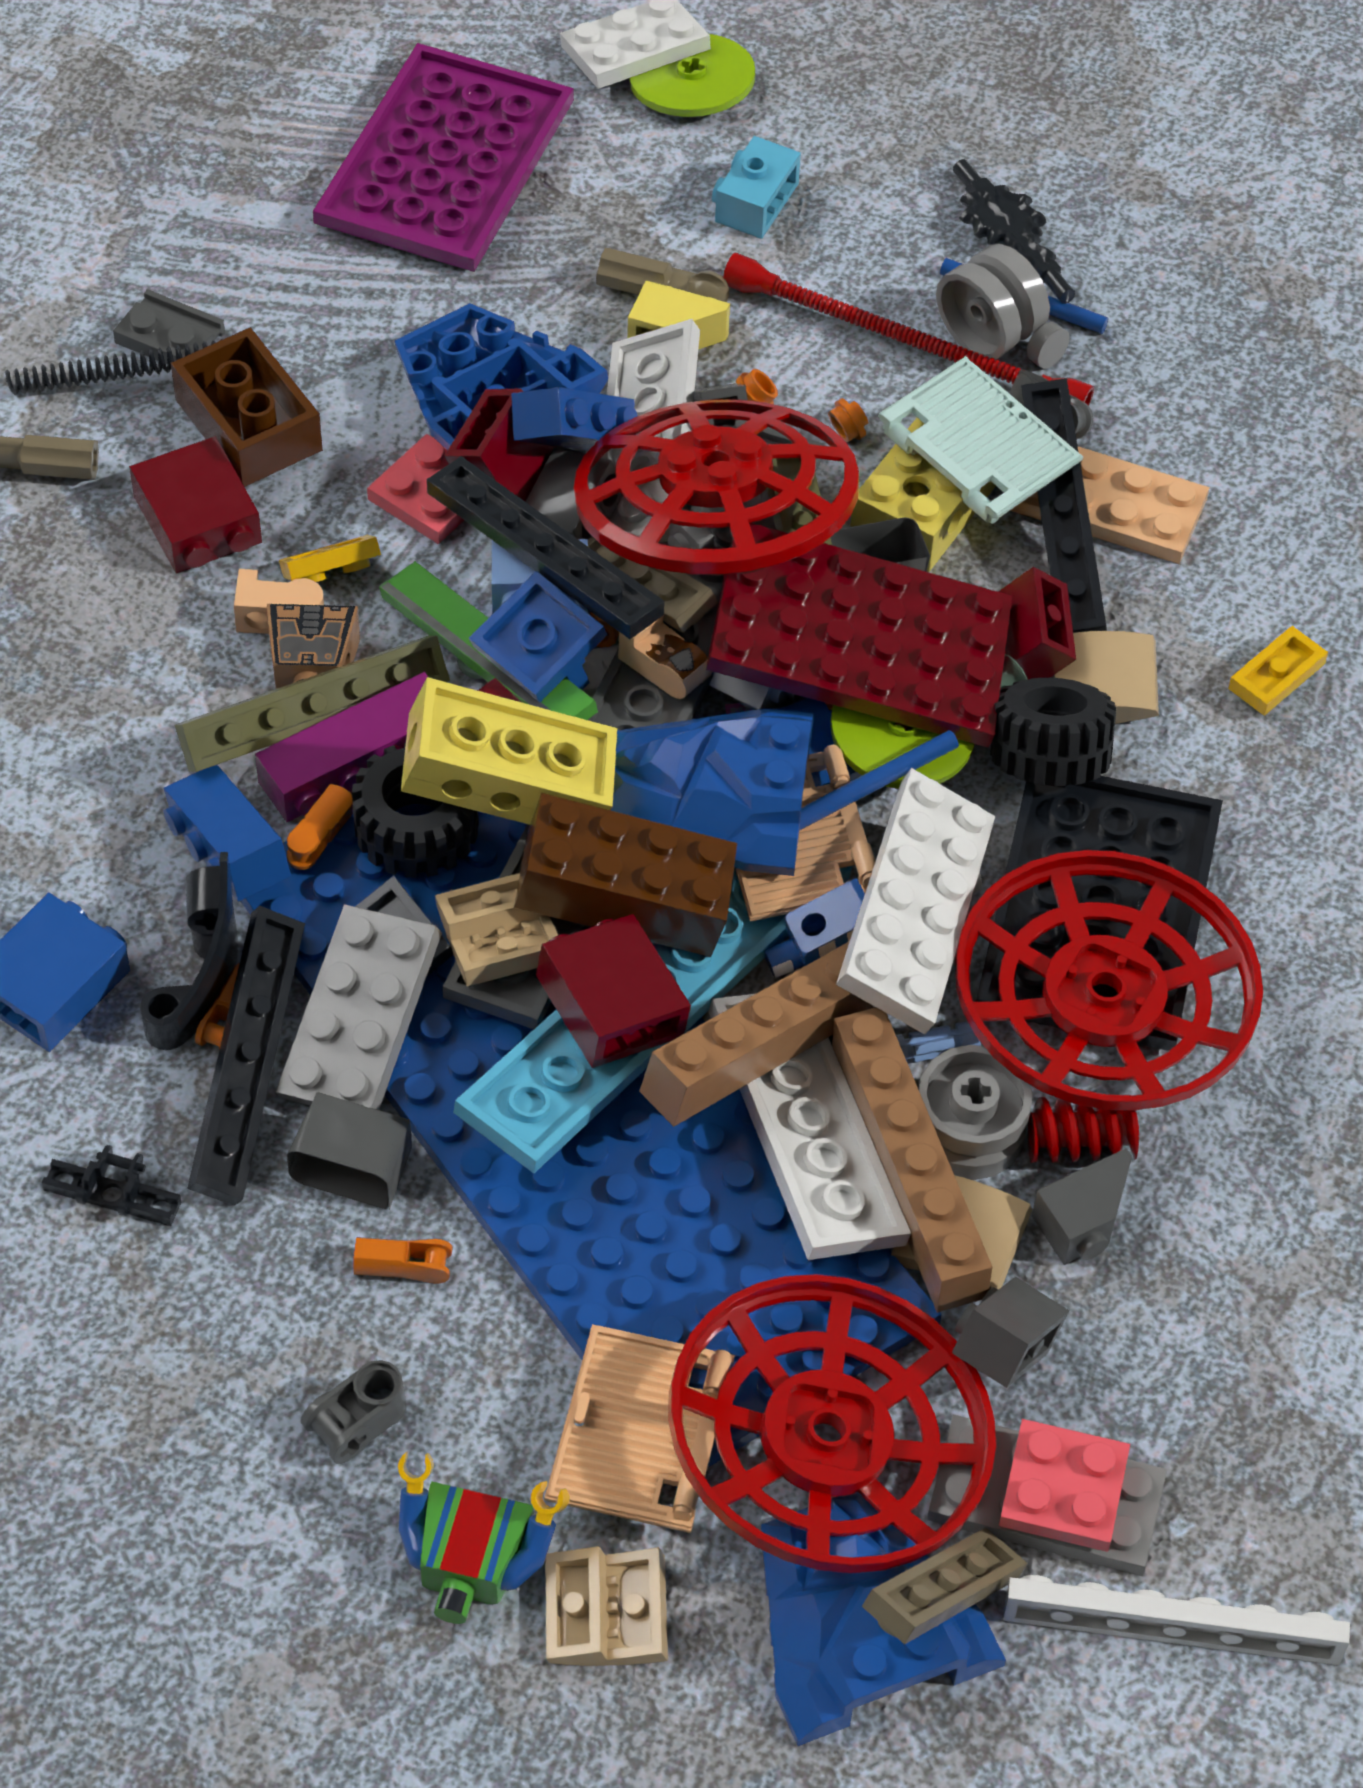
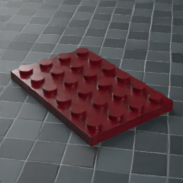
[706,523,1012,748]

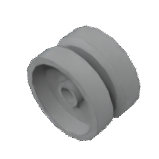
[936,243,1050,360]
[919,1045,1033,1180]

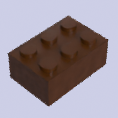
[171,327,323,487]

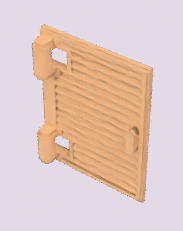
[735,745,875,922]
[544,1324,735,1533]

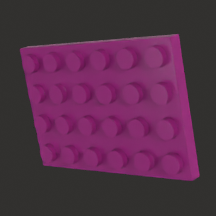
[313,43,574,272]

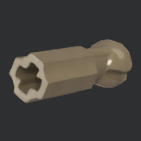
[596,248,729,302]
[0,435,99,480]

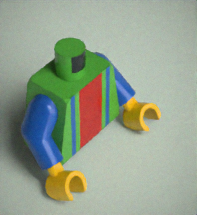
[398,1451,570,1624]

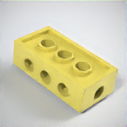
[850,418,996,572]
[401,677,617,825]

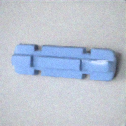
[896,1021,981,1062]

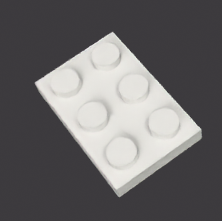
[560,0,711,89]

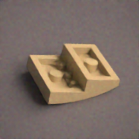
[1055,631,1159,724]
[435,873,558,987]
[891,1175,1032,1290]
[545,1546,668,1666]

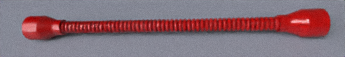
[723,252,1094,405]

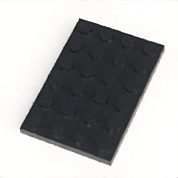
[976,776,1223,1051]

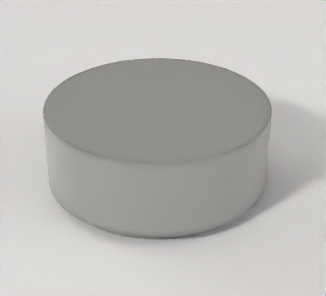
[1027,322,1069,369]

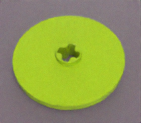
[629,34,755,117]
[830,705,975,789]

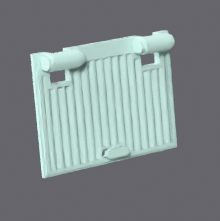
[878,356,1083,524]

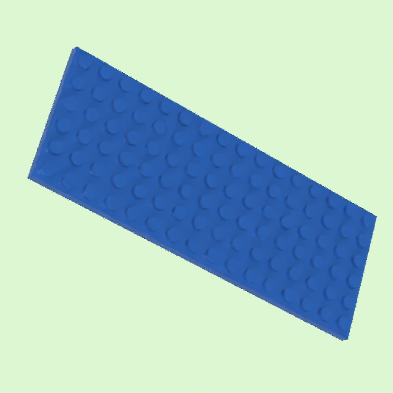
[240,804,942,1488]

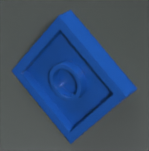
[469,571,607,703]

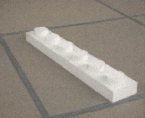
[1003,1575,1350,1665]

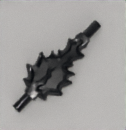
[953,159,1075,304]

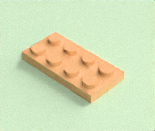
[1010,446,1210,564]

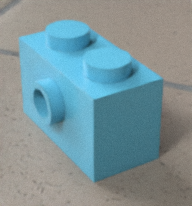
[712,136,801,239]

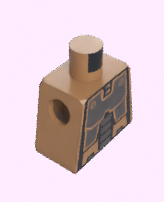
[267,604,360,689]

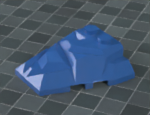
[395,303,608,450]
[611,708,814,876]
[761,1492,1006,1746]

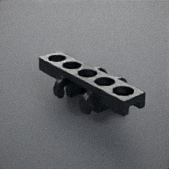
[41,1145,182,1226]

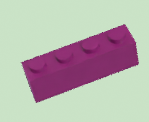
[255,672,429,823]

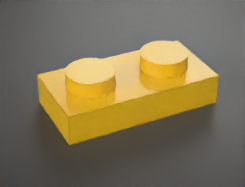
[279,534,381,582]
[1228,626,1328,716]

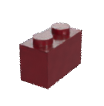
[998,566,1077,680]

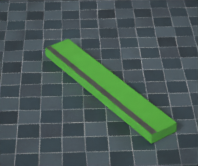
[379,561,598,720]

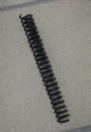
[5,338,223,395]

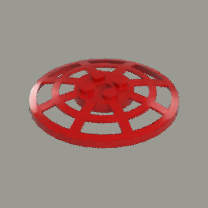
[574,400,859,574]
[955,850,1263,1111]
[668,1274,996,1573]

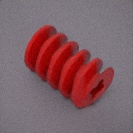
[1028,1097,1139,1163]

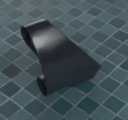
[140,852,238,1050]

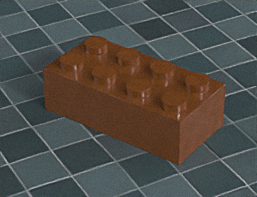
[514,793,737,957]

